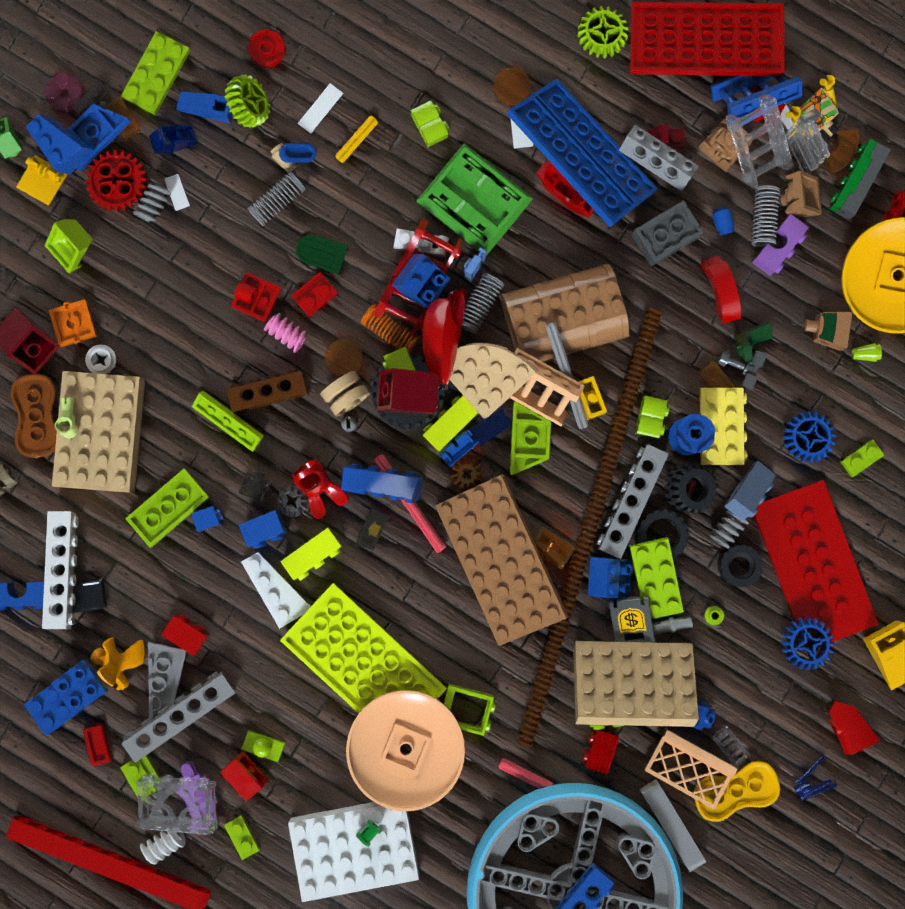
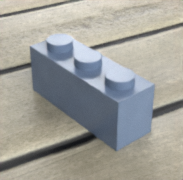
[724,461,776,521]

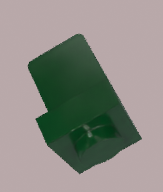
[734,322,772,362]

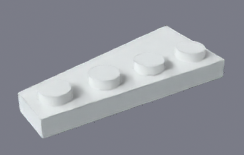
[241,552,311,629]

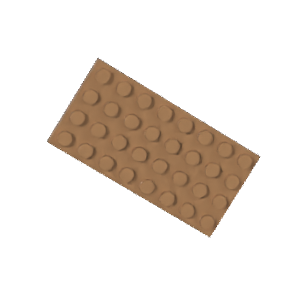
[435,474,568,646]

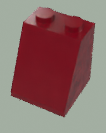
[0,307,60,374]
[377,368,440,414]

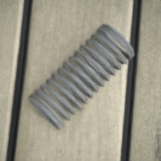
[247,171,306,226]
[751,185,780,247]
[462,273,504,334]

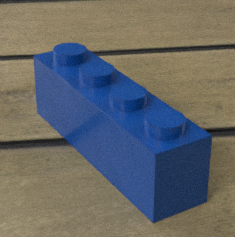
[341,463,423,503]

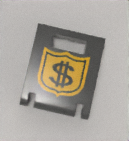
[609,596,655,643]

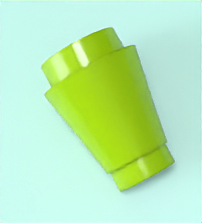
[852,343,882,362]

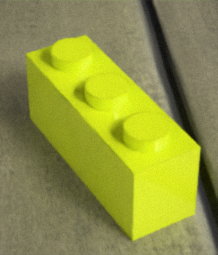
[423,396,479,452]
[280,527,342,581]

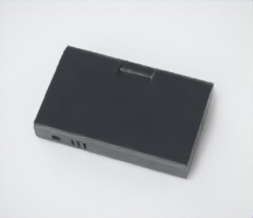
[56,578,107,615]

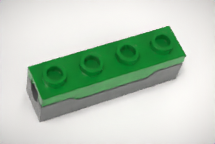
[829,139,891,219]

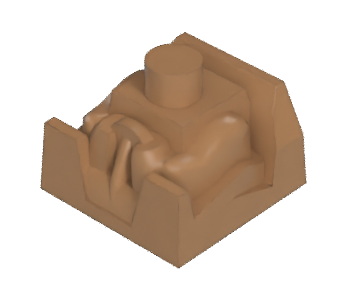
[698,117,752,172]
[781,171,822,218]

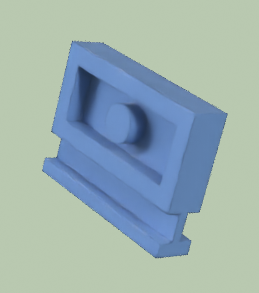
[464,247,487,282]

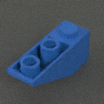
[176,92,233,124]

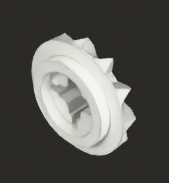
[85,345,117,374]

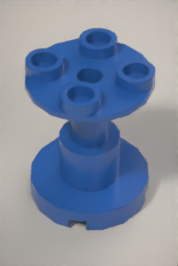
[667,414,715,456]

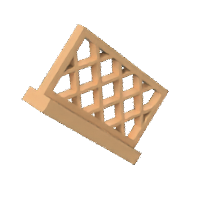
[644,728,737,810]

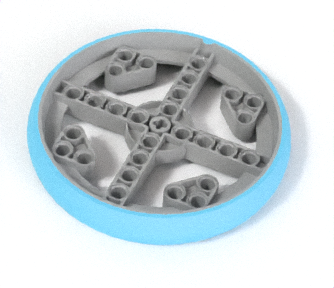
[467,783,683,909]

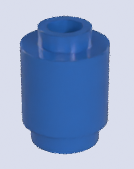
[712,206,735,236]

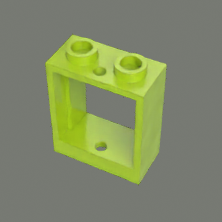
[443,683,496,736]

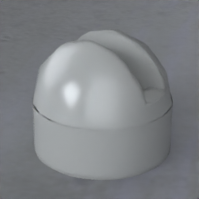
[341,416,357,432]

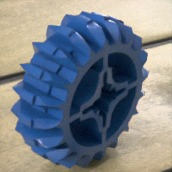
[782,411,836,463]
[781,617,835,670]

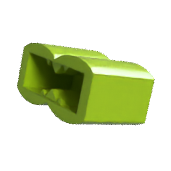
[411,100,450,147]
[635,396,670,439]

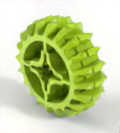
[577,6,629,59]
[224,74,271,128]

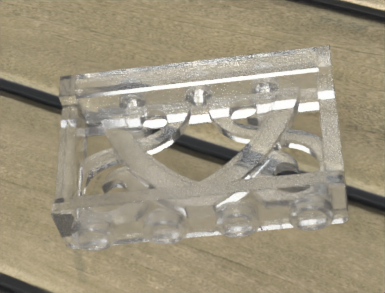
[136,774,218,835]

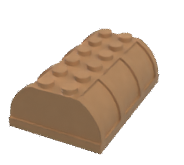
[499,263,630,362]

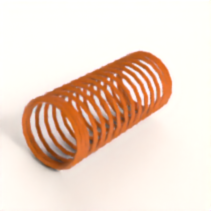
[361,304,420,354]

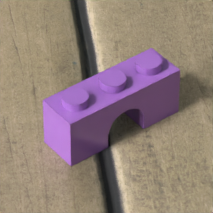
[752,214,809,276]

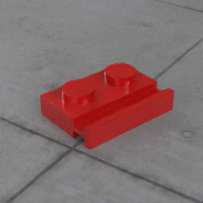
[291,272,338,318]

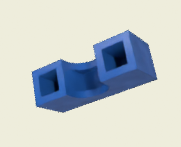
[0,581,44,610]

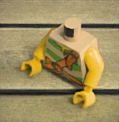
[786,75,839,137]

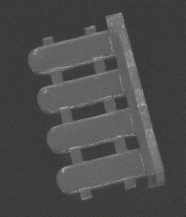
[779,109,830,174]

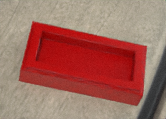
[83,723,112,767]

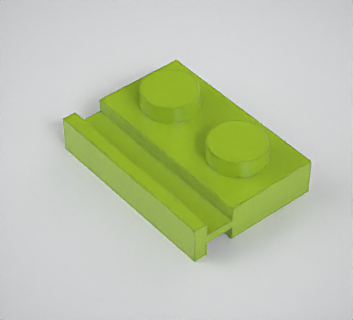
[120,754,166,801]

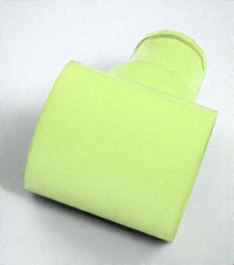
[55,398,78,439]

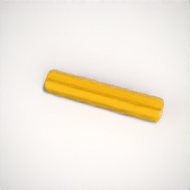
[336,115,378,163]

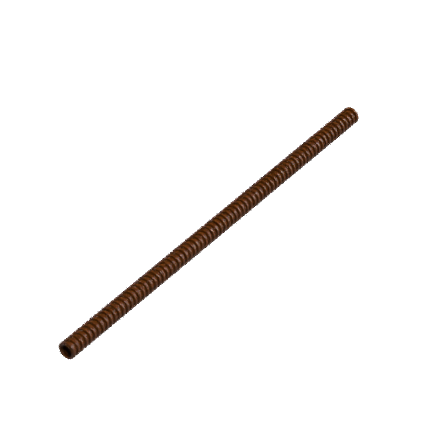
[516,308,663,748]

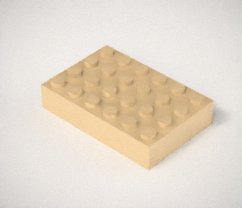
[52,371,145,493]
[573,641,699,727]

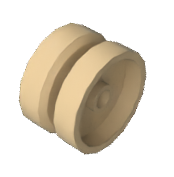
[320,371,370,417]

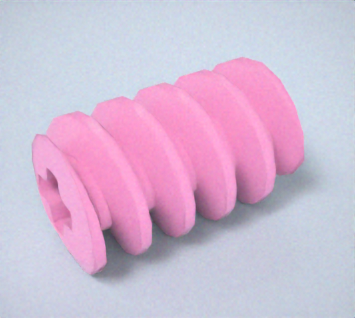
[264,313,306,353]

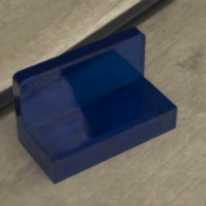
[470,408,512,446]

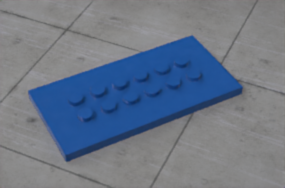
[507,79,658,227]

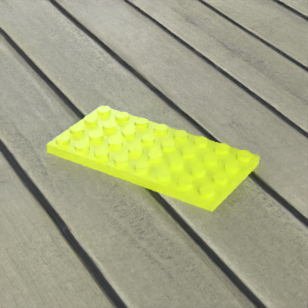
[280,583,447,713]

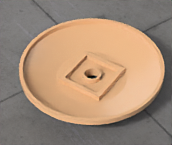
[346,690,465,811]

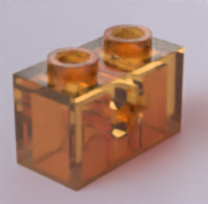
[534,527,575,570]

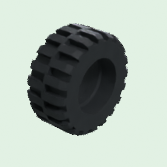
[371,354,445,430]

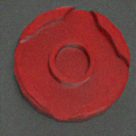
[248,29,286,68]

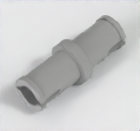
[653,615,693,635]

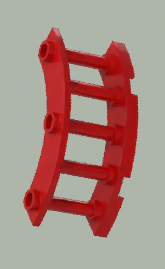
[373,218,463,336]

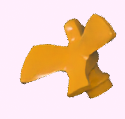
[90,637,145,691]

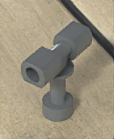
[717,350,767,391]

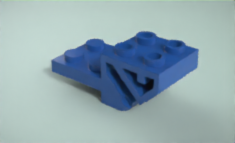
[24,659,109,736]

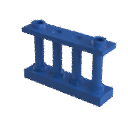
[711,75,802,124]

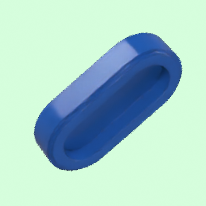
[279,143,316,163]

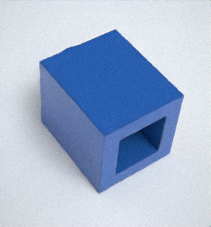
[191,506,224,532]

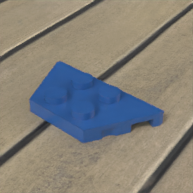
[67,104,132,171]

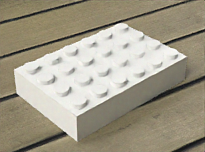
[288,802,419,902]

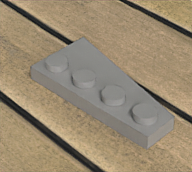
[148,641,186,726]

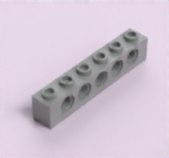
[596,444,668,559]
[121,672,235,763]

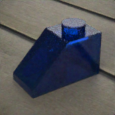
[149,126,197,154]

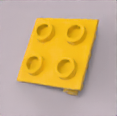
[16,155,68,206]

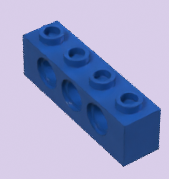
[555,862,614,909]

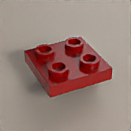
[230,272,282,323]

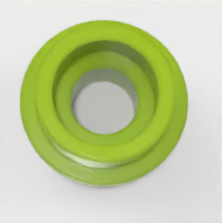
[704,606,724,625]

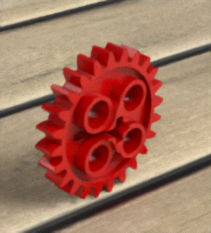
[85,150,148,213]

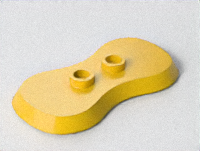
[694,761,780,822]

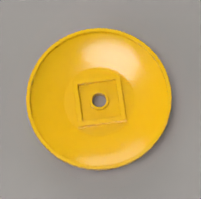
[841,217,905,333]

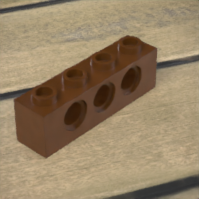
[227,369,309,414]

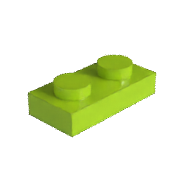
[840,440,884,477]
[224,814,260,860]

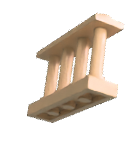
[510,348,585,426]

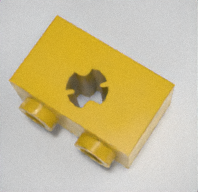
[578,376,607,420]

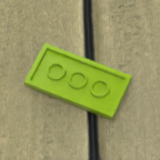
[121,31,191,116]
[125,468,210,548]
[630,537,684,619]

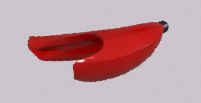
[422,289,468,391]

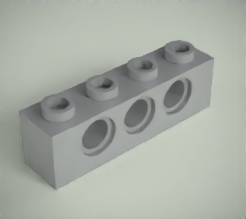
[619,125,699,191]

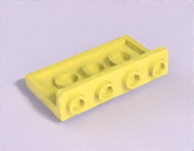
[700,388,747,465]

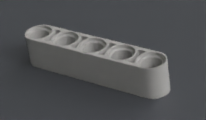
[639,779,706,872]

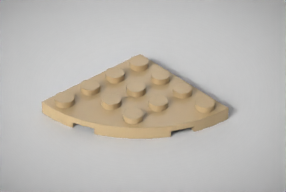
[450,343,539,420]

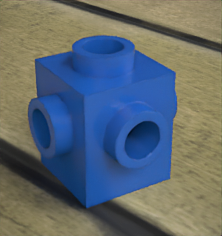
[693,700,716,730]

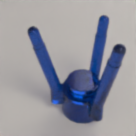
[793,755,837,801]

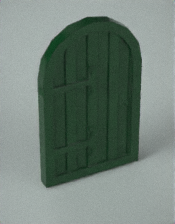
[296,234,348,275]

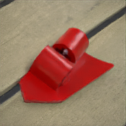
[829,701,879,755]

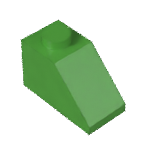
[0,117,22,159]

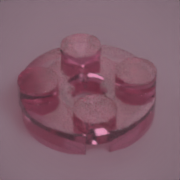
[44,73,84,113]

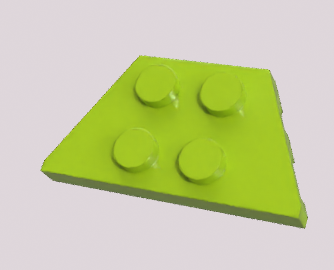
[510,401,551,475]

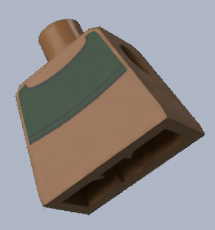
[804,312,852,351]

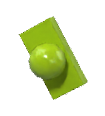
[241,730,285,762]

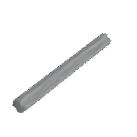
[546,322,588,429]

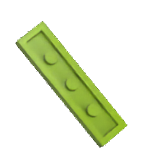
[192,390,264,452]

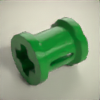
[356,819,382,847]

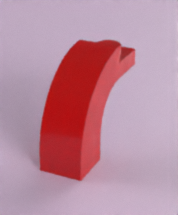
[536,159,594,218]
[701,255,741,324]

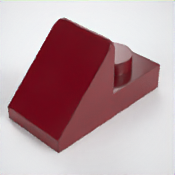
[646,124,685,149]

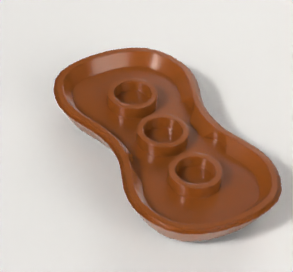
[10,373,57,458]

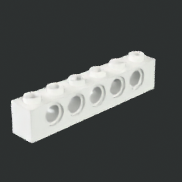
[42,511,79,629]

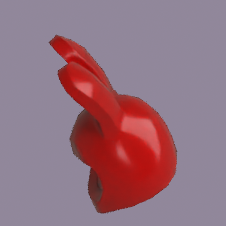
[292,459,349,519]

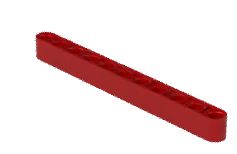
[6,816,211,909]

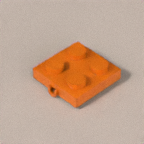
[49,299,98,347]

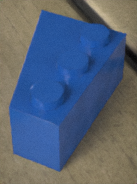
[26,114,95,175]

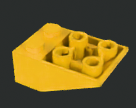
[863,621,905,690]

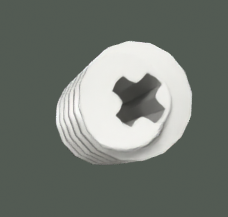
[140,823,186,864]

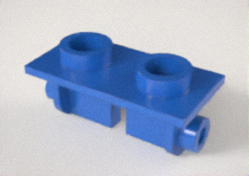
[439,429,479,467]

